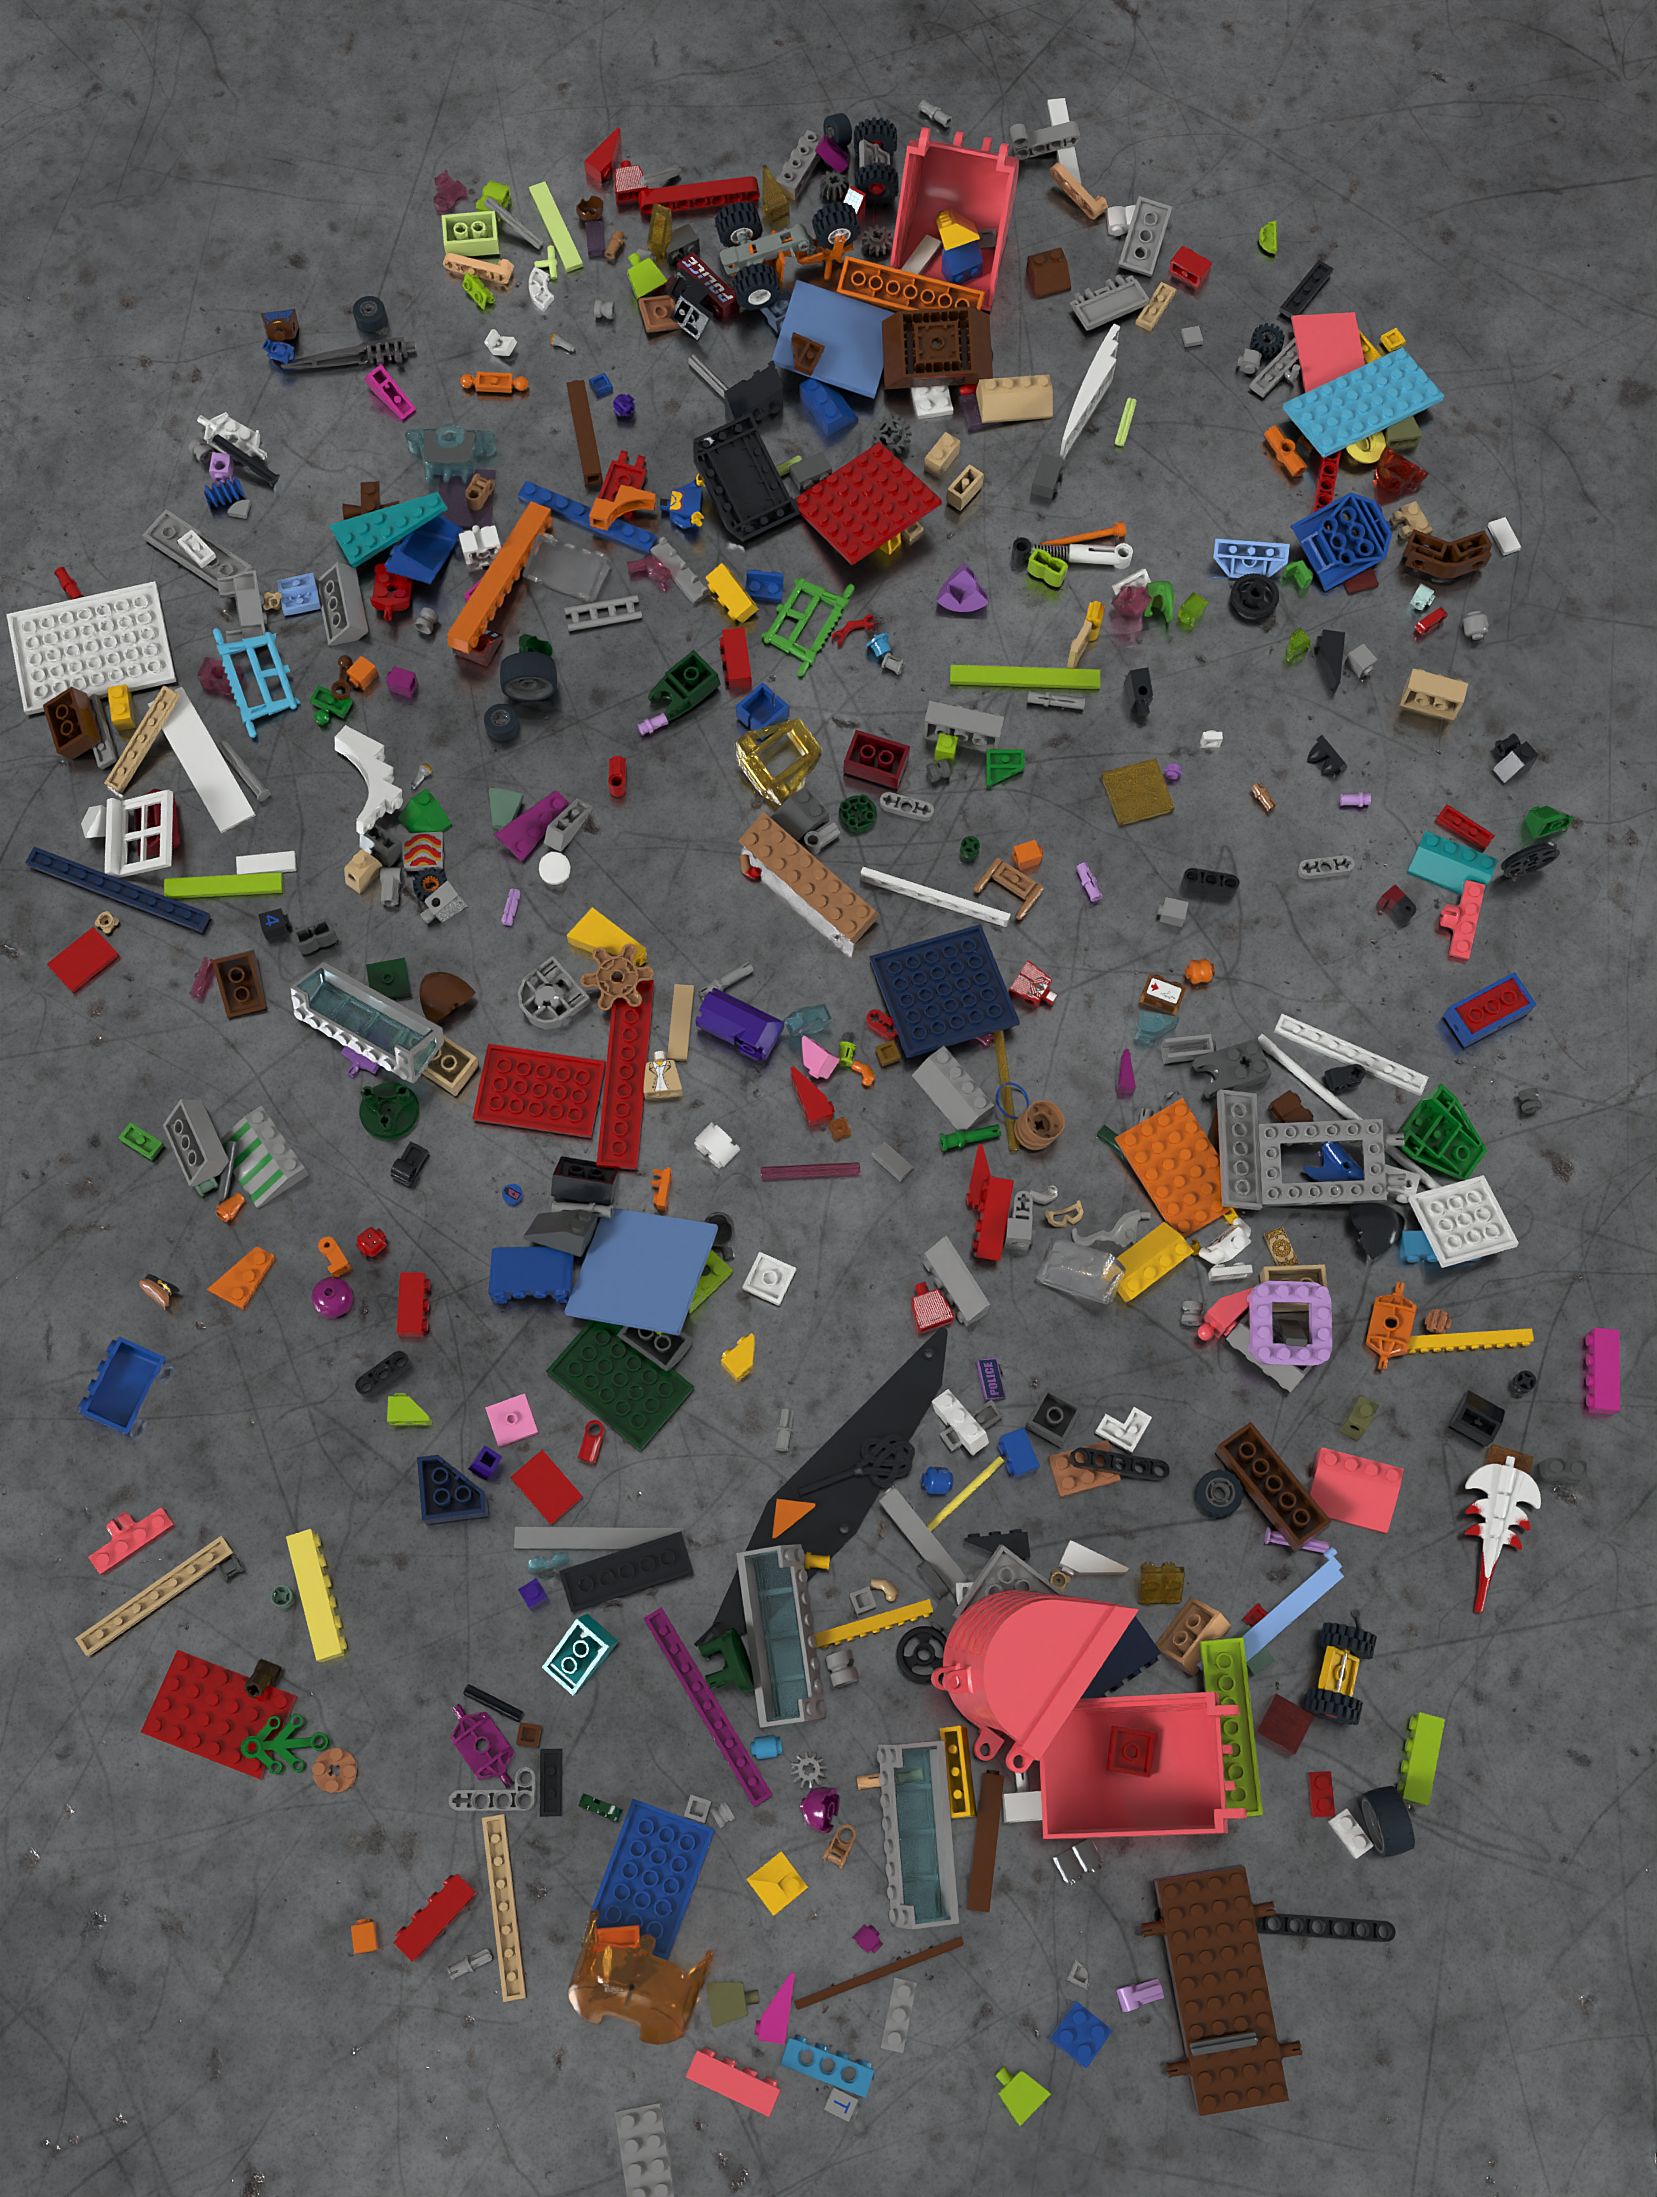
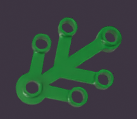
[241,1714,328,1774]

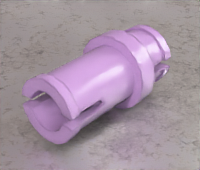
[637,713,668,736]
[1340,792,1371,807]

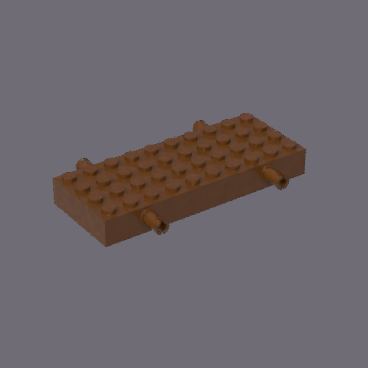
[1141,1864,1302,2116]

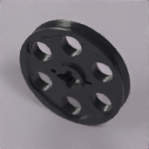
[1501,842,1560,877]

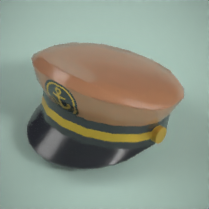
[139,1274,179,1308]

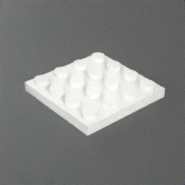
[1408,1175,1519,1268]

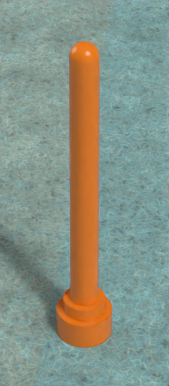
[1038,521,1126,547]

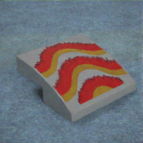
[403,832,444,872]

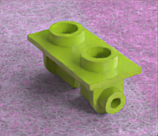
[462,272,495,309]

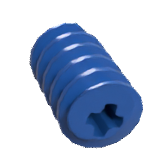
[204,477,245,509]

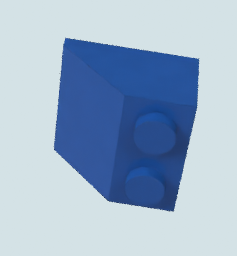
[941,240,983,285]

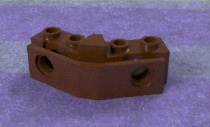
[1403,529,1492,578]

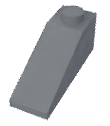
[544,798,593,852]

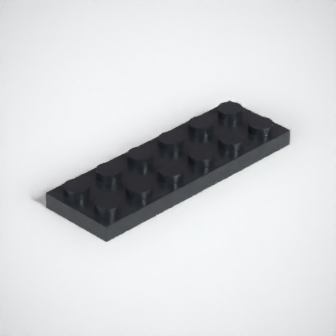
[559,1531,694,1612]

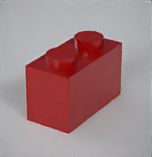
[1169,245,1212,288]

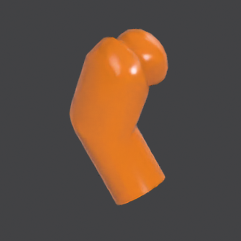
[851,1060,875,1086]

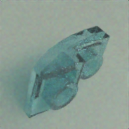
[526,1552,572,1574]

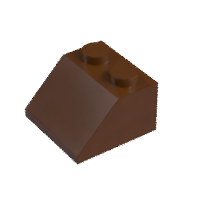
[1026,247,1071,298]

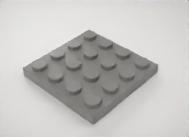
[952,1545,1066,1619]

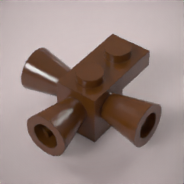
[342,481,400,520]

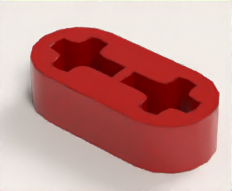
[1415,607,1448,636]
[866,1009,898,1040]

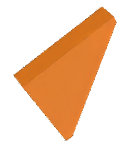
[772,1499,816,1539]

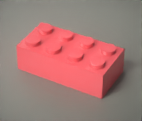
[686,2047,781,2117]

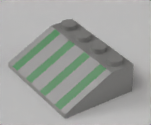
[220,1106,309,1209]

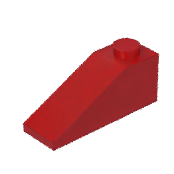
[584,127,621,184]
[790,1066,835,1127]
[966,1144,991,1211]

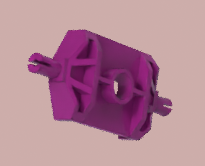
[450,1704,515,1789]

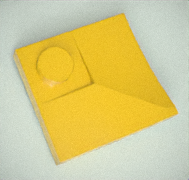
[747,1851,808,1916]

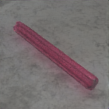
[761,1162,860,1179]

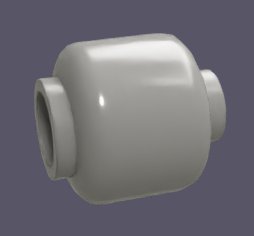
[1463,611,1489,640]

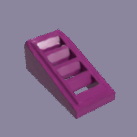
[1117,1049,1136,1094]

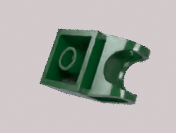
[648,650,721,720]

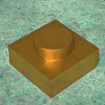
[875,1040,901,1067]

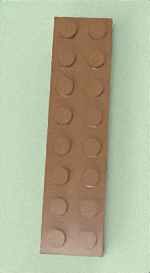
[738,812,880,944]

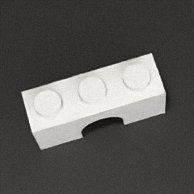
[932,1389,989,1455]

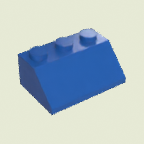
[800,378,858,437]

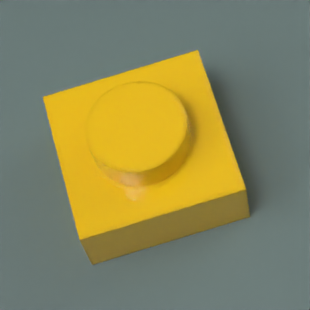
[1380,328,1406,353]

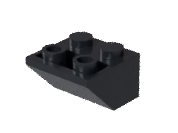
[1449,1390,1505,1447]

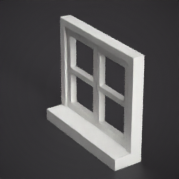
[105,790,173,878]

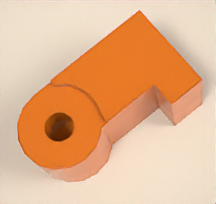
[318,1237,352,1277]

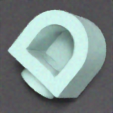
[1410,584,1436,611]

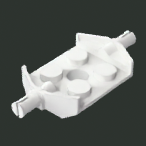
[197,412,267,462]

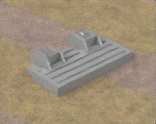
[1070,275,1150,331]

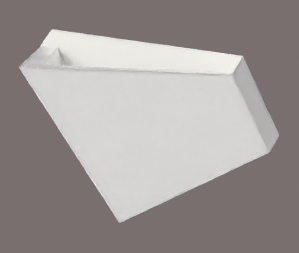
[81,805,107,838]

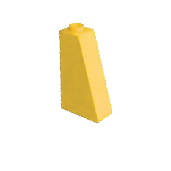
[567,907,647,966]

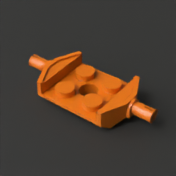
[1366,1282,1417,1370]

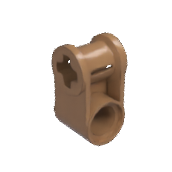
[465,473,495,511]
[822,1825,856,1869]

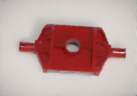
[370,556,413,621]

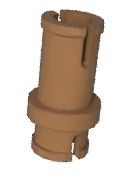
[604,230,625,259]
[1251,782,1277,812]

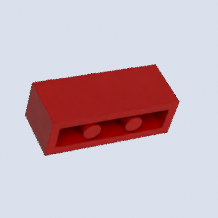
[719,627,752,689]
[396,1272,431,1337]

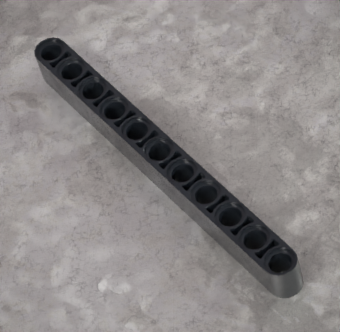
[1151,1907,1396,1943]

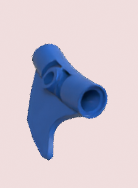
[1303,1142,1364,1182]

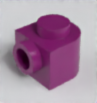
[852,1924,883,1955]

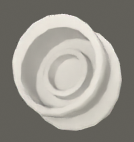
[539,852,570,885]

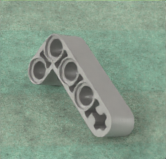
[1010,121,1081,160]
[449,1767,537,1812]

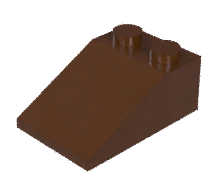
[212,949,267,1018]

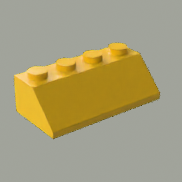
[935,209,980,251]
[1101,1222,1194,1302]

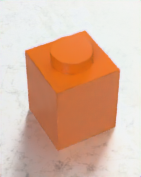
[346,656,378,691]
[1012,840,1043,871]
[351,1918,380,1954]

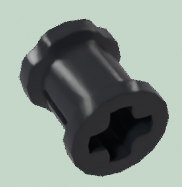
[1495,733,1521,757]

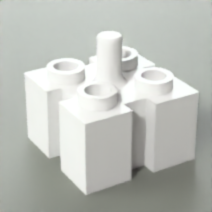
[459,525,501,572]

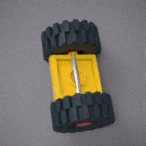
[1305,1622,1377,1725]

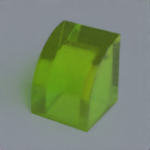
[1286,628,1311,661]

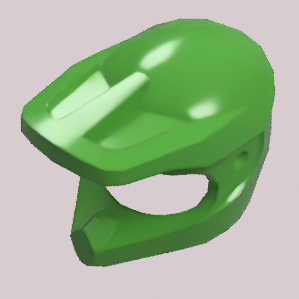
[1143,580,1174,623]

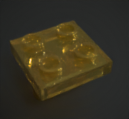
[1138,1562,1185,1603]

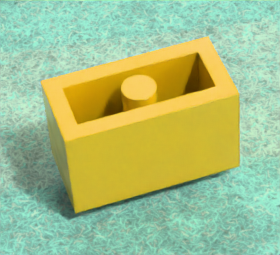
[107,684,136,731]

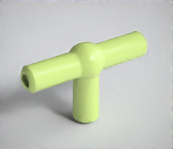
[534,245,557,280]

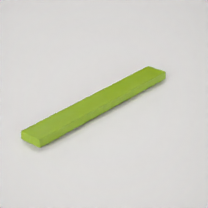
[950,665,1100,689]

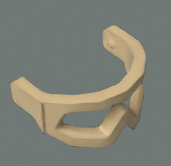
[1044,1200,1084,1227]

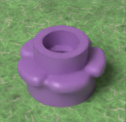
[1164,764,1182,779]

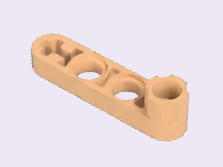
[1049,163,1108,220]
[443,253,514,284]

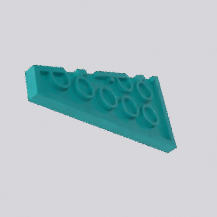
[329,492,448,568]

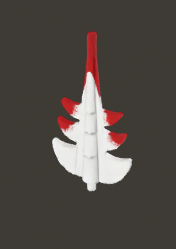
[1464,1456,1541,1613]

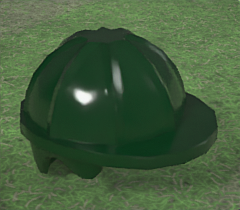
[519,634,553,657]

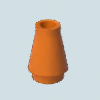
[215,1192,245,1222]

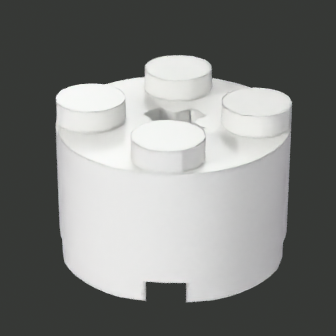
[694,1122,740,1169]

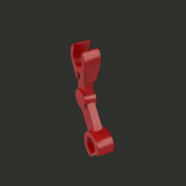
[832,614,875,646]

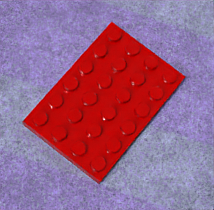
[472,1044,606,1138]
[140,1650,297,1780]

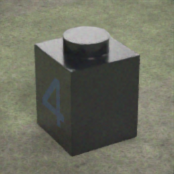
[258,908,291,939]

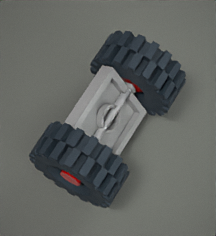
[853,117,899,206]

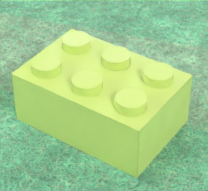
[442,211,500,257]

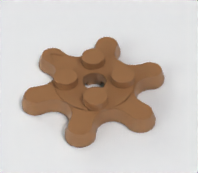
[580,943,654,1011]

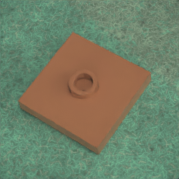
[638,295,682,333]

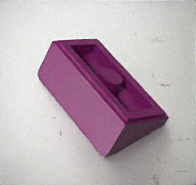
[815,134,850,172]

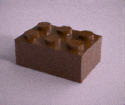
[43,686,101,760]

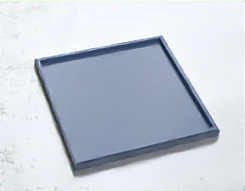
[771,280,895,399]
[564,1208,718,1335]

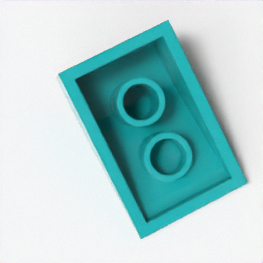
[542,1613,619,1696]

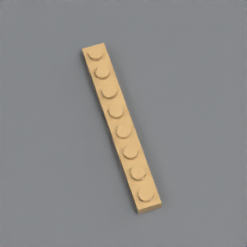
[75,1536,234,1657]
[482,1814,526,2002]

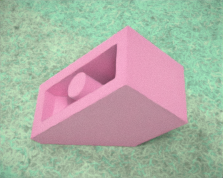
[802,1035,840,1079]

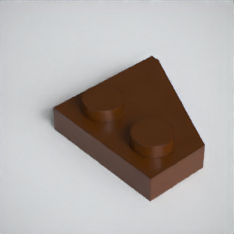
[791,332,825,376]

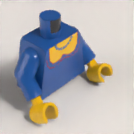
[660,474,706,529]

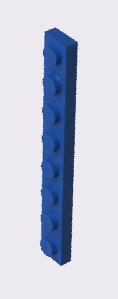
[518,481,658,554]

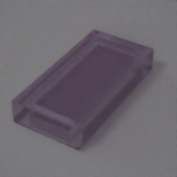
[585,220,606,255]

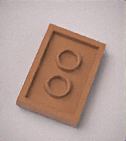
[1048,1440,1121,1498]

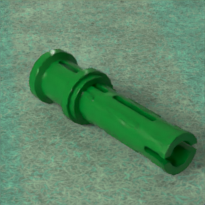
[939,1124,1001,1151]

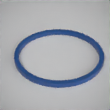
[996,1082,1029,1119]

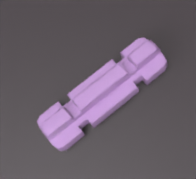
[501,888,520,926]

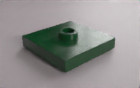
[366,958,412,1000]

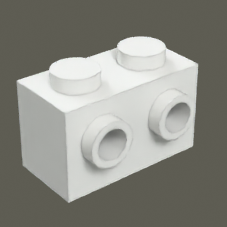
[1385,1164,1421,1203]

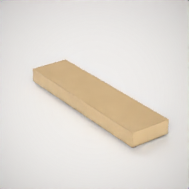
[667,984,694,1062]

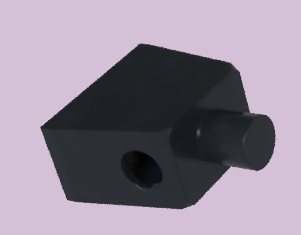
[1124,667,1153,716]

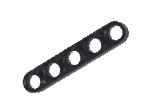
[1069,1447,1170,1481]

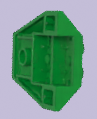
[1397,1084,1488,1181]

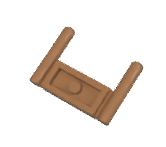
[973,857,1044,920]

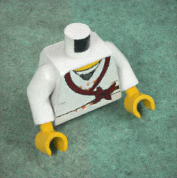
[1189,1208,1251,1265]

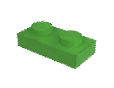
[118,1122,164,1161]

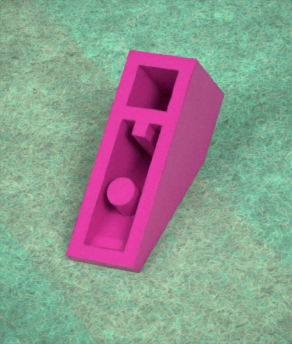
[363,364,416,420]
[754,1973,795,2044]

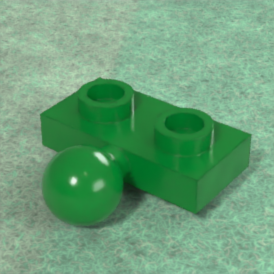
[309,685,353,725]

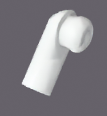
[1030,1186,1058,1204]

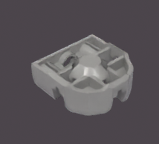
[518,956,590,1030]

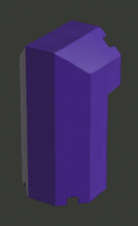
[695,988,784,1060]

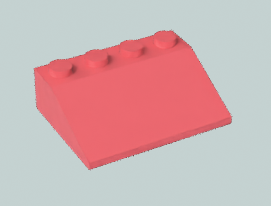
[1308,1447,1404,1534]

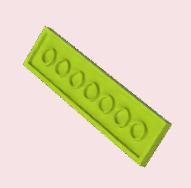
[1199,1637,1263,1817]

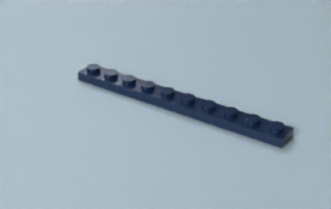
[25,847,211,933]

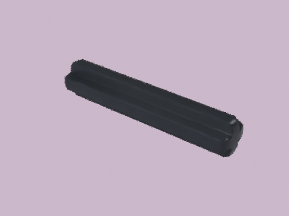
[463,1684,523,1722]

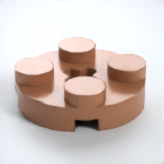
[312,1748,357,1793]

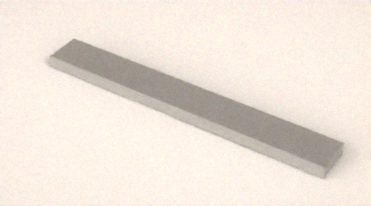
[514,1527,684,1550]

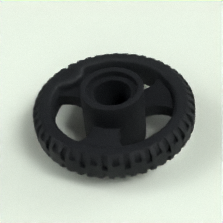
[1231,573,1279,618]
[896,1626,947,1683]

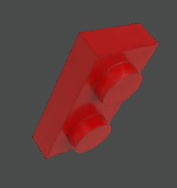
[1308,1771,1335,1817]

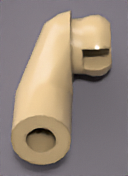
[870,1578,899,1601]

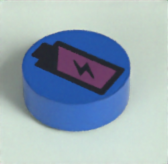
[502,1184,523,1205]

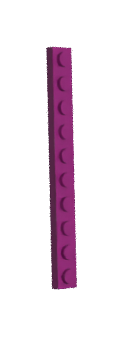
[643,1607,773,1807]

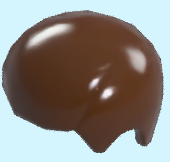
[576,196,603,222]

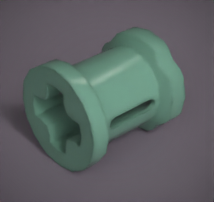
[195,1177,219,1197]

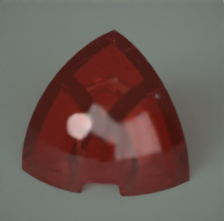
[1377,446,1429,493]

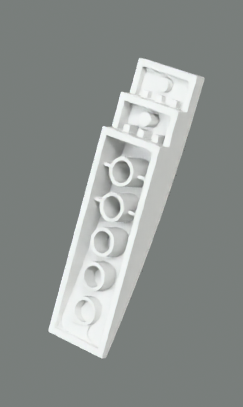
[1059,324,1120,459]
[148,687,256,833]

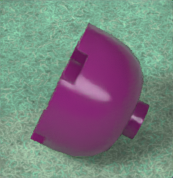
[311,1276,354,1319]
[800,1786,839,1833]

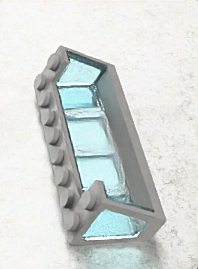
[290,962,444,1083]
[736,1544,826,1728]
[877,1740,959,1929]

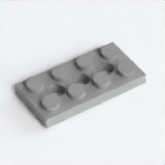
[1118,196,1172,277]

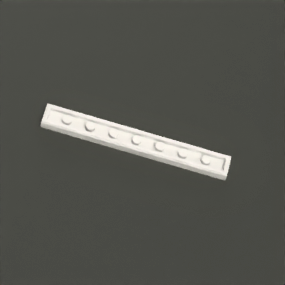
[860,867,1011,927]
[1273,1014,1429,1096]

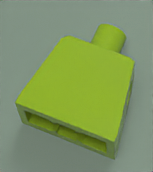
[627,252,667,300]
[995,2066,1051,2126]

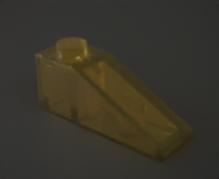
[761,165,789,223]
[647,203,672,260]

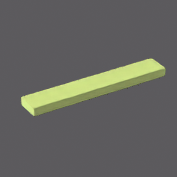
[529,182,583,272]

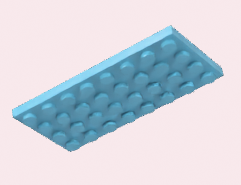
[1283,347,1444,458]

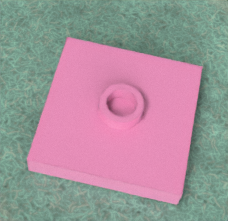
[485,1393,538,1447]

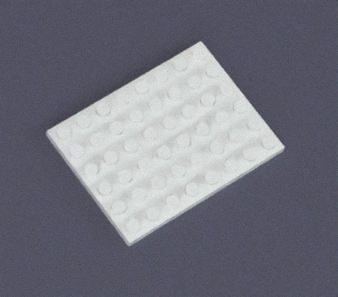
[6,581,177,715]

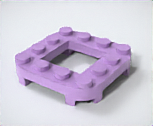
[1247,1281,1332,1366]

